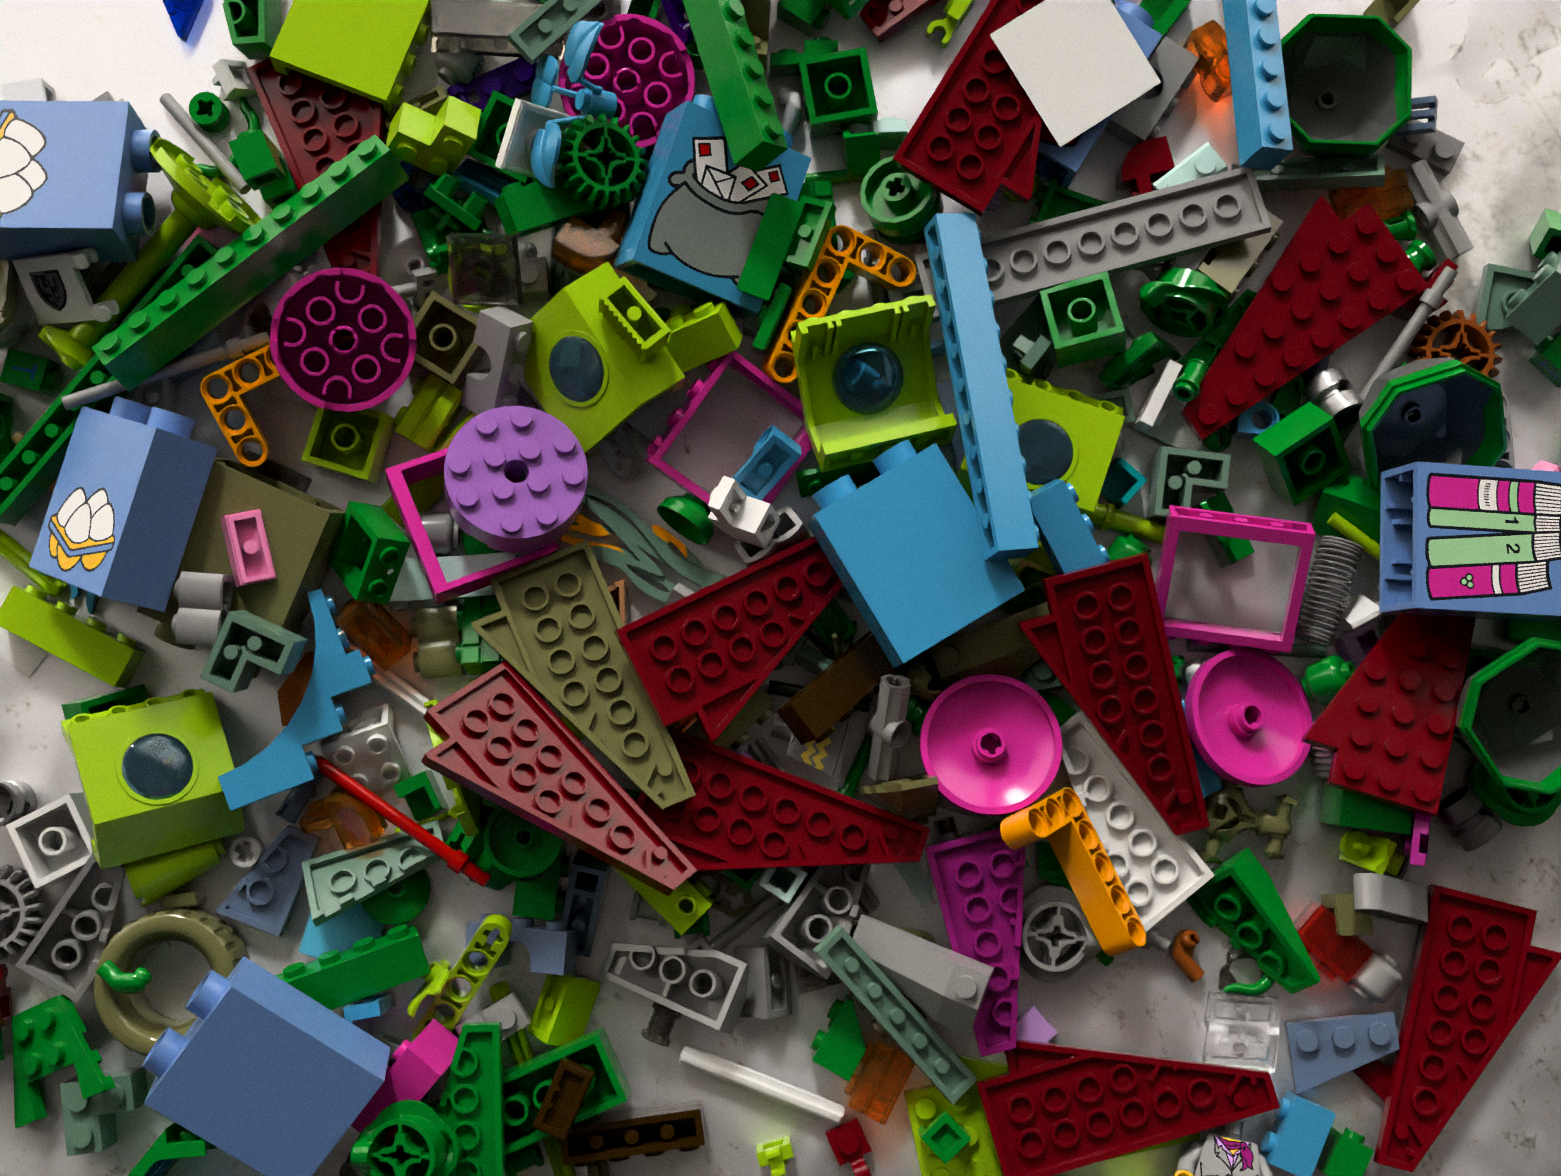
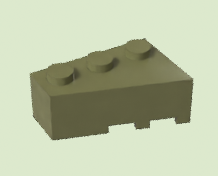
[1194,209,1283,305]

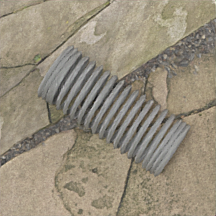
[1294,536,1364,647]

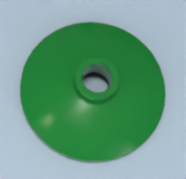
[361,869,430,925]

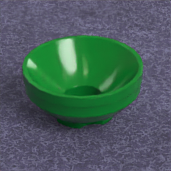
[657,493,714,546]

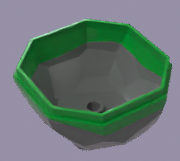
[1281,13,1412,158]
[1359,357,1507,493]
[1456,637,1561,795]

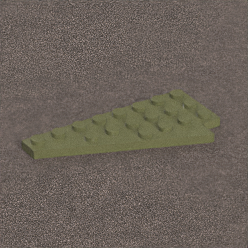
[471,539,696,811]

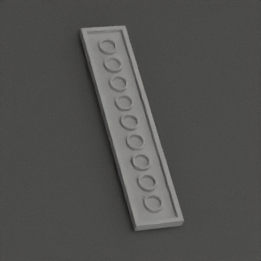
[914,167,1272,323]

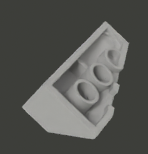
[15,853,126,1003]
[760,865,871,980]
[853,914,994,1036]
[599,943,749,1033]

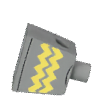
[770,714,855,779]

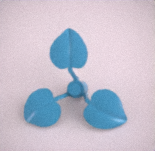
[530,21,617,188]

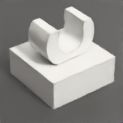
[212,58,257,101]

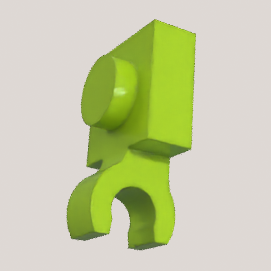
[926,0,975,49]
[756,1135,794,1176]

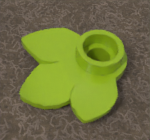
[407,959,452,1018]

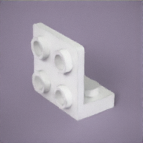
[1132,359,1203,451]
[321,703,412,800]

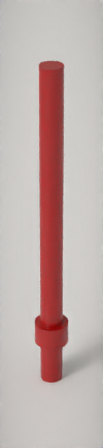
[316,756,491,888]

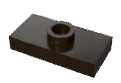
[532,1057,596,1142]

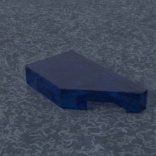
[163,0,204,42]

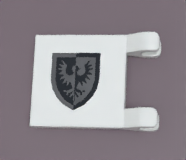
[12,247,121,325]

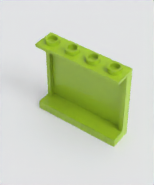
[269,0,442,115]

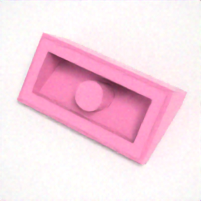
[220,509,276,588]

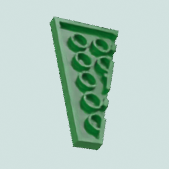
[418,1022,505,1176]

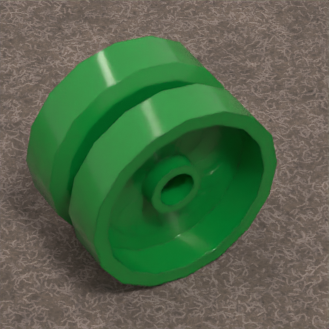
[860,156,944,245]
[483,806,565,878]

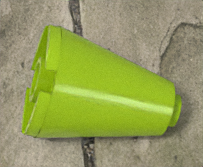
[124,838,226,907]

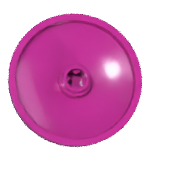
[1185,648,1313,788]
[919,674,1062,816]

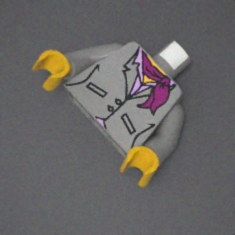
[1174,1120,1274,1176]

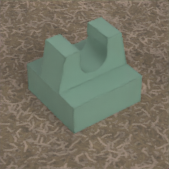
[1012,335,1052,378]

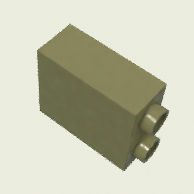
[136,457,345,678]

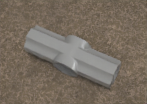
[1396,159,1474,261]
[865,674,912,781]

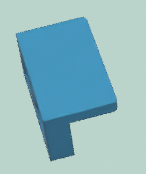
[343,991,396,1036]

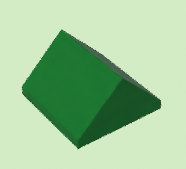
[1311,472,1381,544]

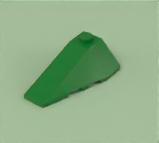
[1186,847,1321,995]

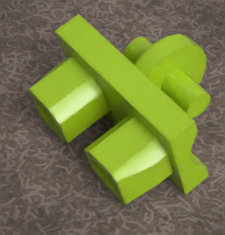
[1338,828,1405,876]

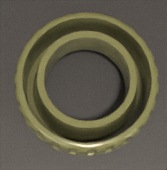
[94,907,250,1056]

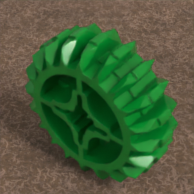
[556,113,649,210]

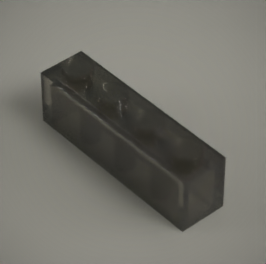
[430,0,570,60]

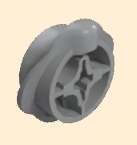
[1019,885,1102,983]

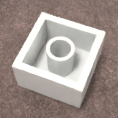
[6,792,94,889]

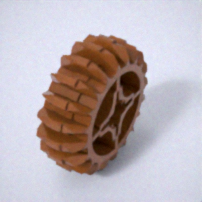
[1406,310,1503,378]

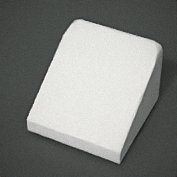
[1337,594,1382,631]

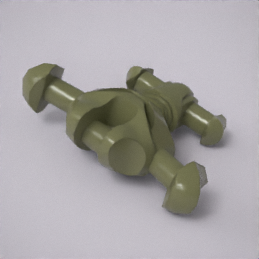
[1195,779,1299,865]

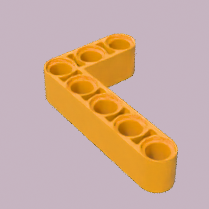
[762,225,916,384]
[200,331,354,467]
[1000,787,1146,957]

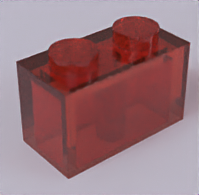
[1293,901,1375,983]

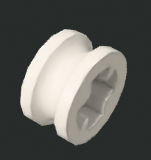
[229,835,265,868]

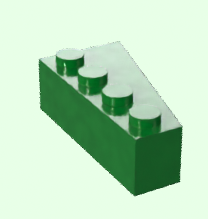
[222,0,281,60]

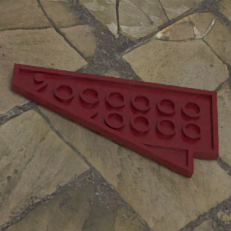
[247,58,384,278]
[1180,195,1429,441]
[1373,884,1561,1172]
[975,1039,1280,1176]

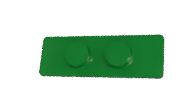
[737,193,804,301]

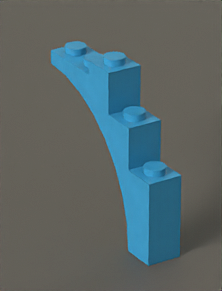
[218,588,376,811]

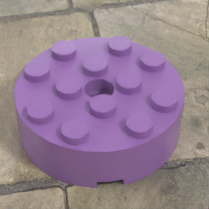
[444,406,588,553]

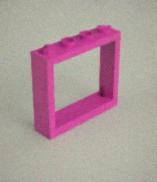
[644,351,812,508]
[385,448,559,605]
[1155,505,1316,654]

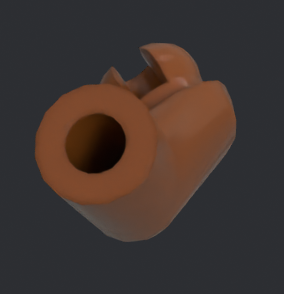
[1172,929,1205,983]

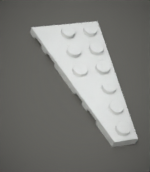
[1059,711,1215,932]

